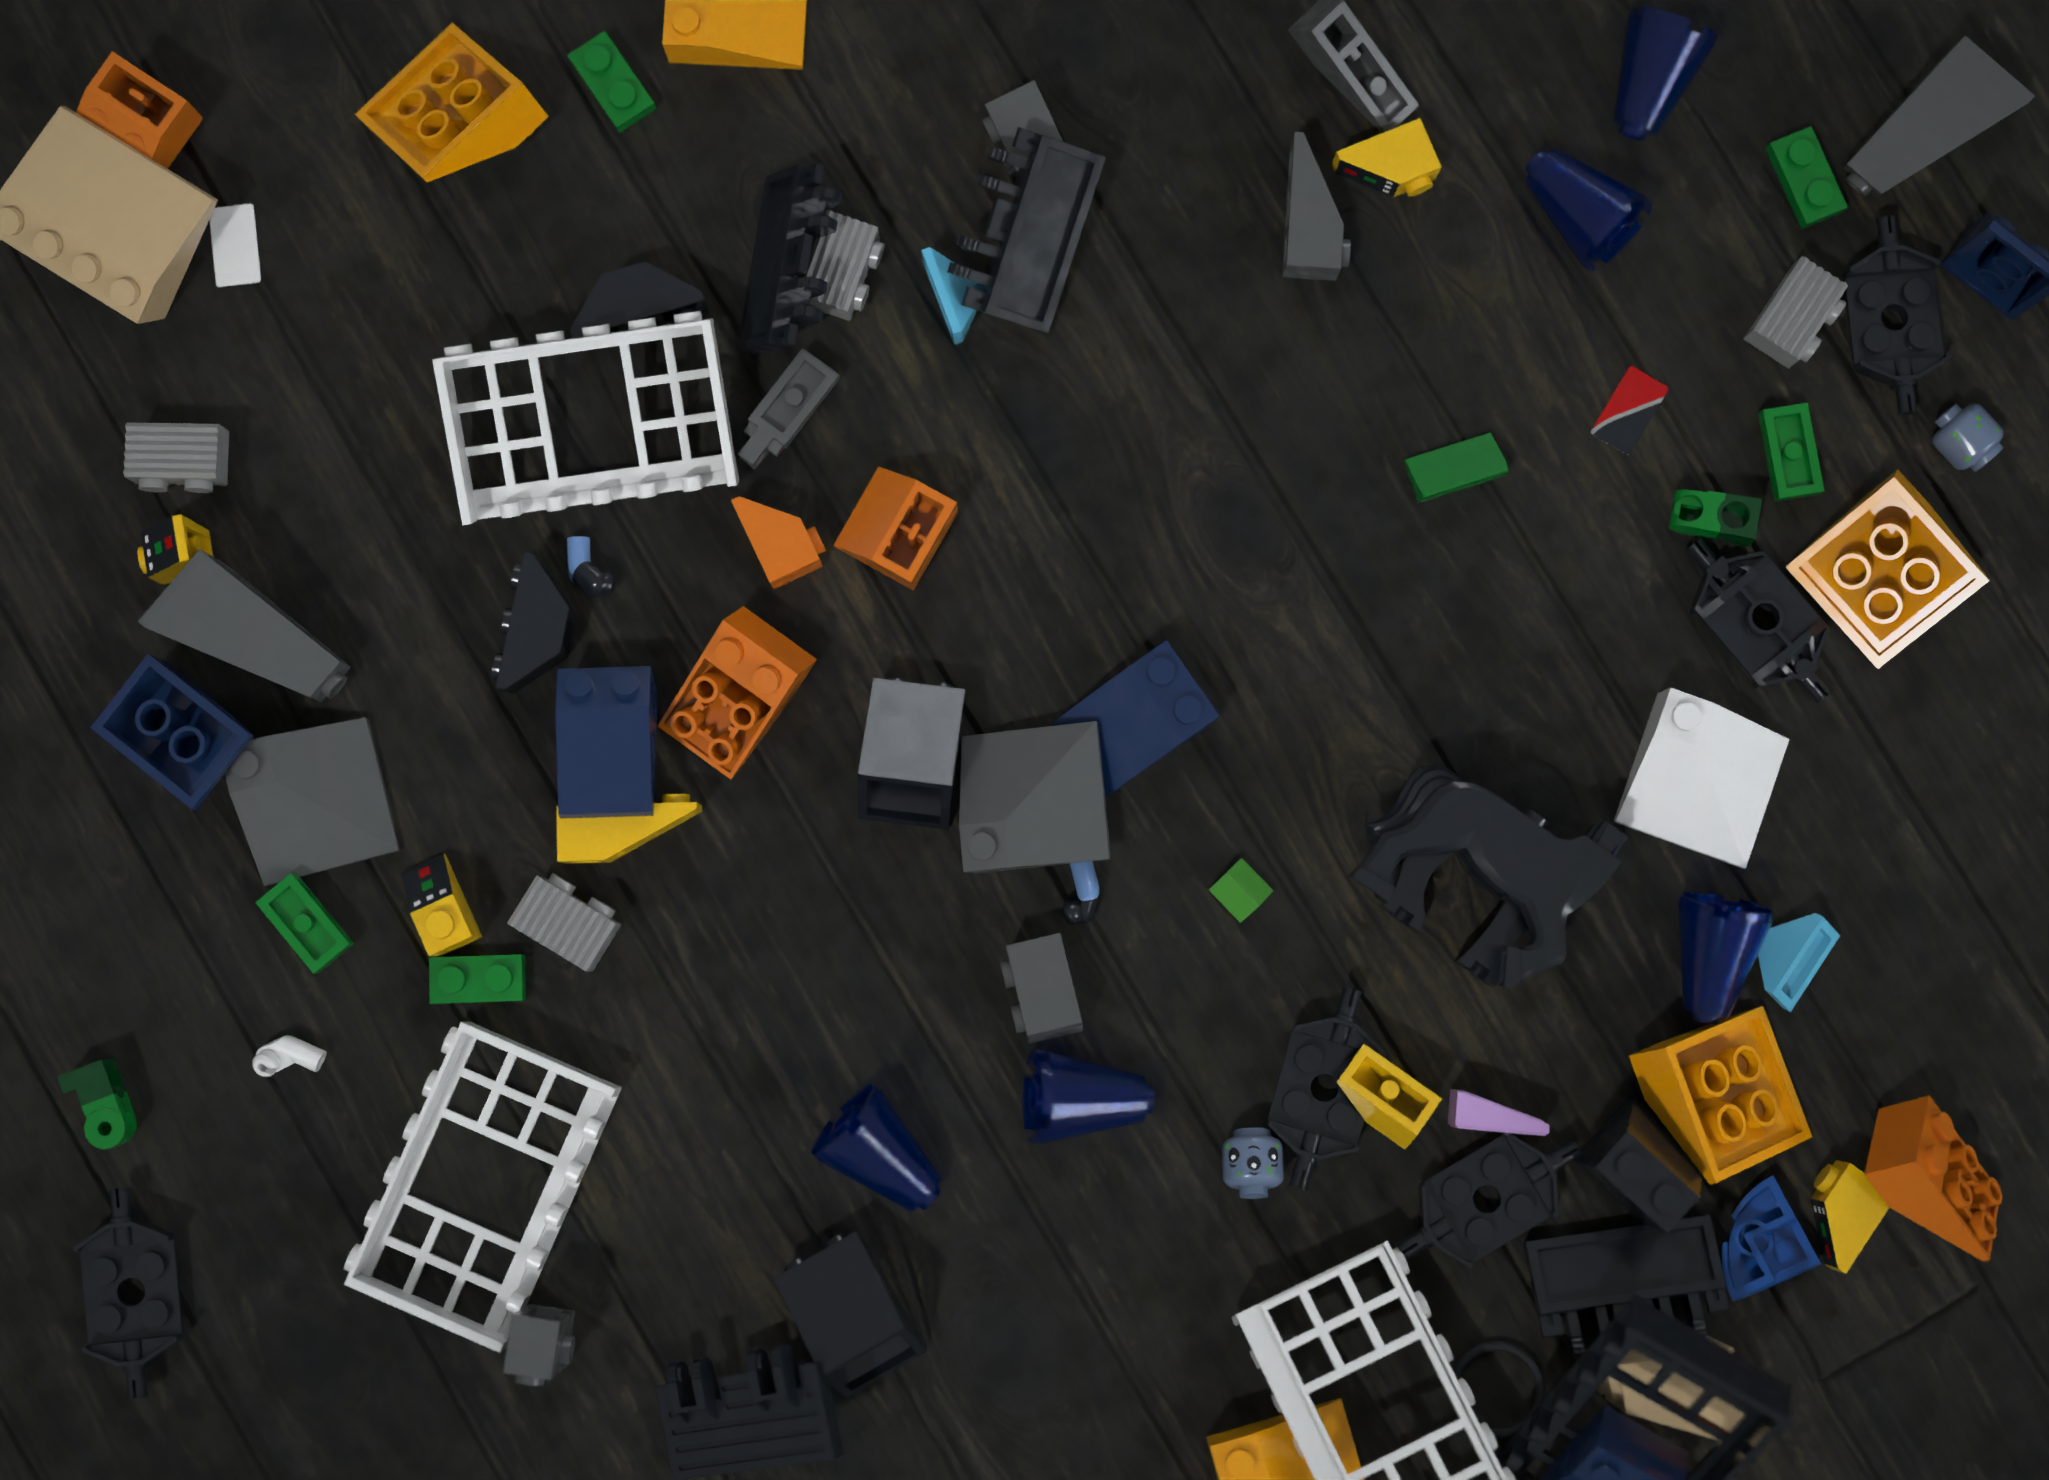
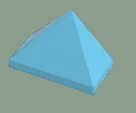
[921,247,987,345]
[1754,913,1840,1012]

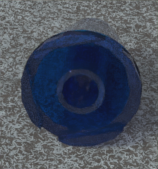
[1613,7,1717,141]
[1525,148,1652,272]
[1678,892,1774,1024]
[1022,1049,1155,1144]
[811,1084,941,1211]

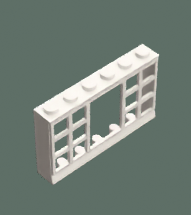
[432,311,739,525]
[344,1021,622,1353]
[1231,1241,1516,1480]

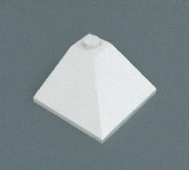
[1613,688,1789,869]

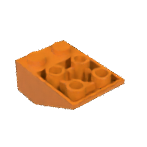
[76,51,203,169]
[658,606,817,780]
[1864,1095,2002,1262]

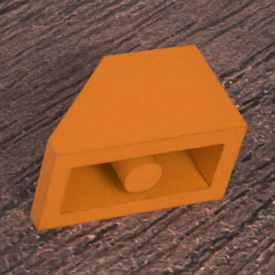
[731,496,826,589]

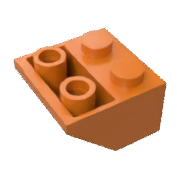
[834,466,958,591]

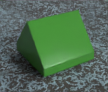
[1208,858,1273,923]

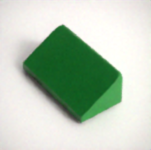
[1404,432,1509,503]

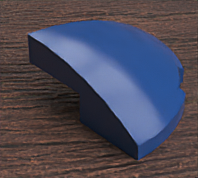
[1722,1176,1821,1302]

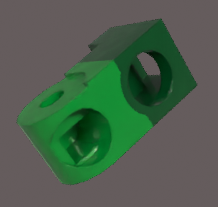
[1669,490,1762,547]
[57,1057,137,1149]

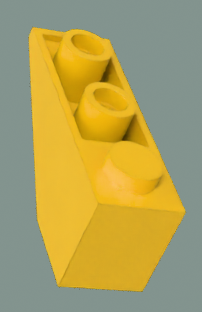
[557,794,702,864]

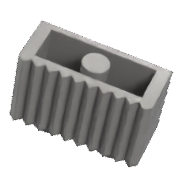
[802,210,885,321]
[1743,256,1848,369]
[123,423,229,493]
[507,873,621,972]

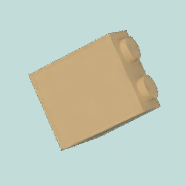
[1597,1336,1744,1440]

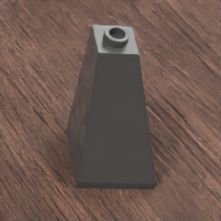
[1843,35,2035,197]
[138,549,351,702]

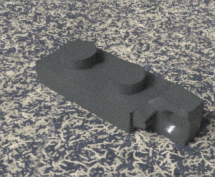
[738,348,840,470]

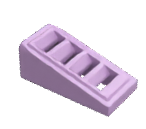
[1448,1089,1550,1136]

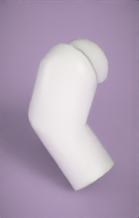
[252,1035,327,1077]

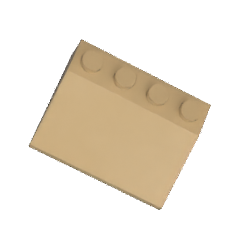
[0,106,218,324]

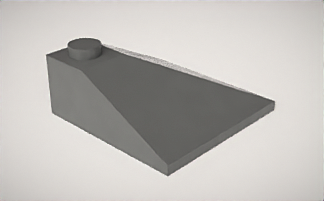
[225,717,401,886]
[959,721,1111,873]

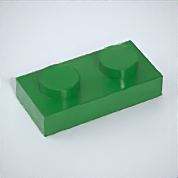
[567,31,656,133]
[1765,126,1848,229]
[1758,403,1824,502]
[255,873,354,974]
[429,954,526,1004]

